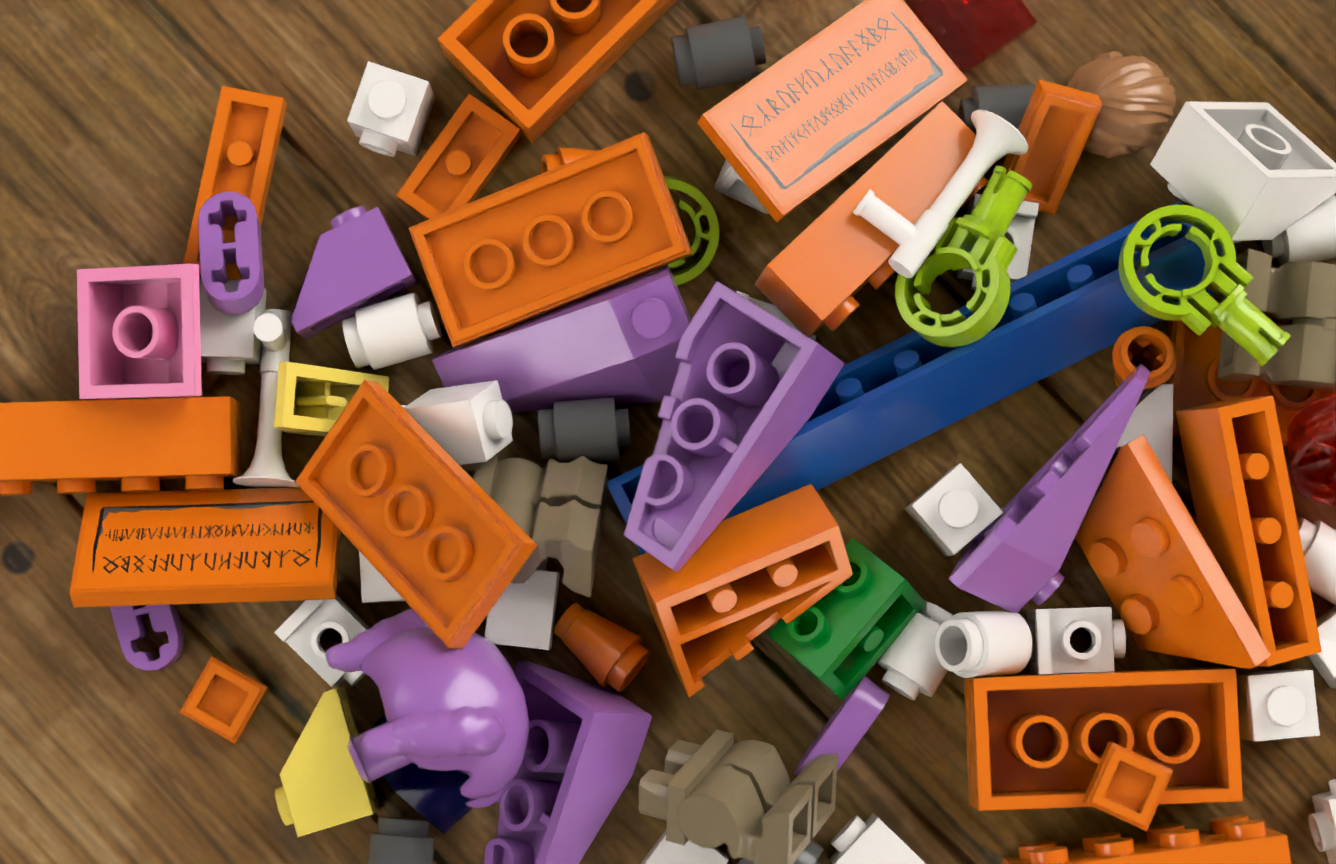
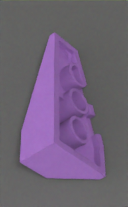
[432,265,691,413]
[623,281,845,572]
[948,364,1150,613]
[484,660,652,864]

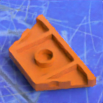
[1075,434,1271,669]

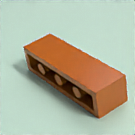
[754,101,989,338]
[1175,395,1322,667]
[0,396,242,496]

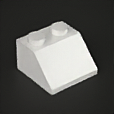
[1150,101,1336,243]

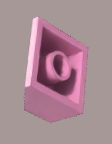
[77,264,202,400]

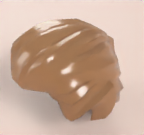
[1065,51,1177,159]

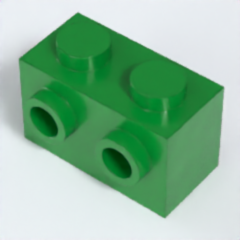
[768,537,927,701]

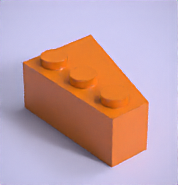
[632,484,853,698]

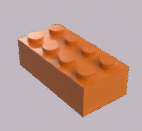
[437,0,678,144]
[964,668,1243,811]
[1003,815,1291,864]

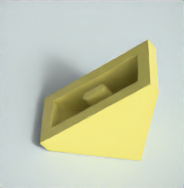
[274,362,389,436]

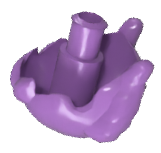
[325,609,529,808]

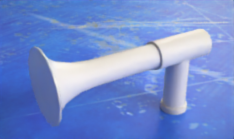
[852,109,1029,278]
[232,309,299,488]

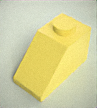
[275,687,380,837]

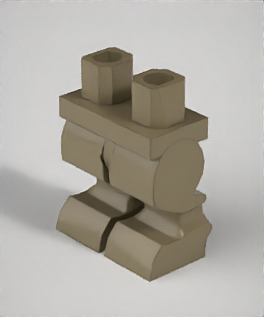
[1217,248,1336,392]
[464,453,608,597]
[638,729,838,864]

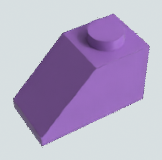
[291,206,418,340]

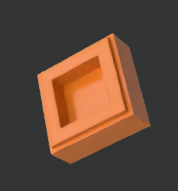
[179,656,270,744]
[1082,741,1173,831]

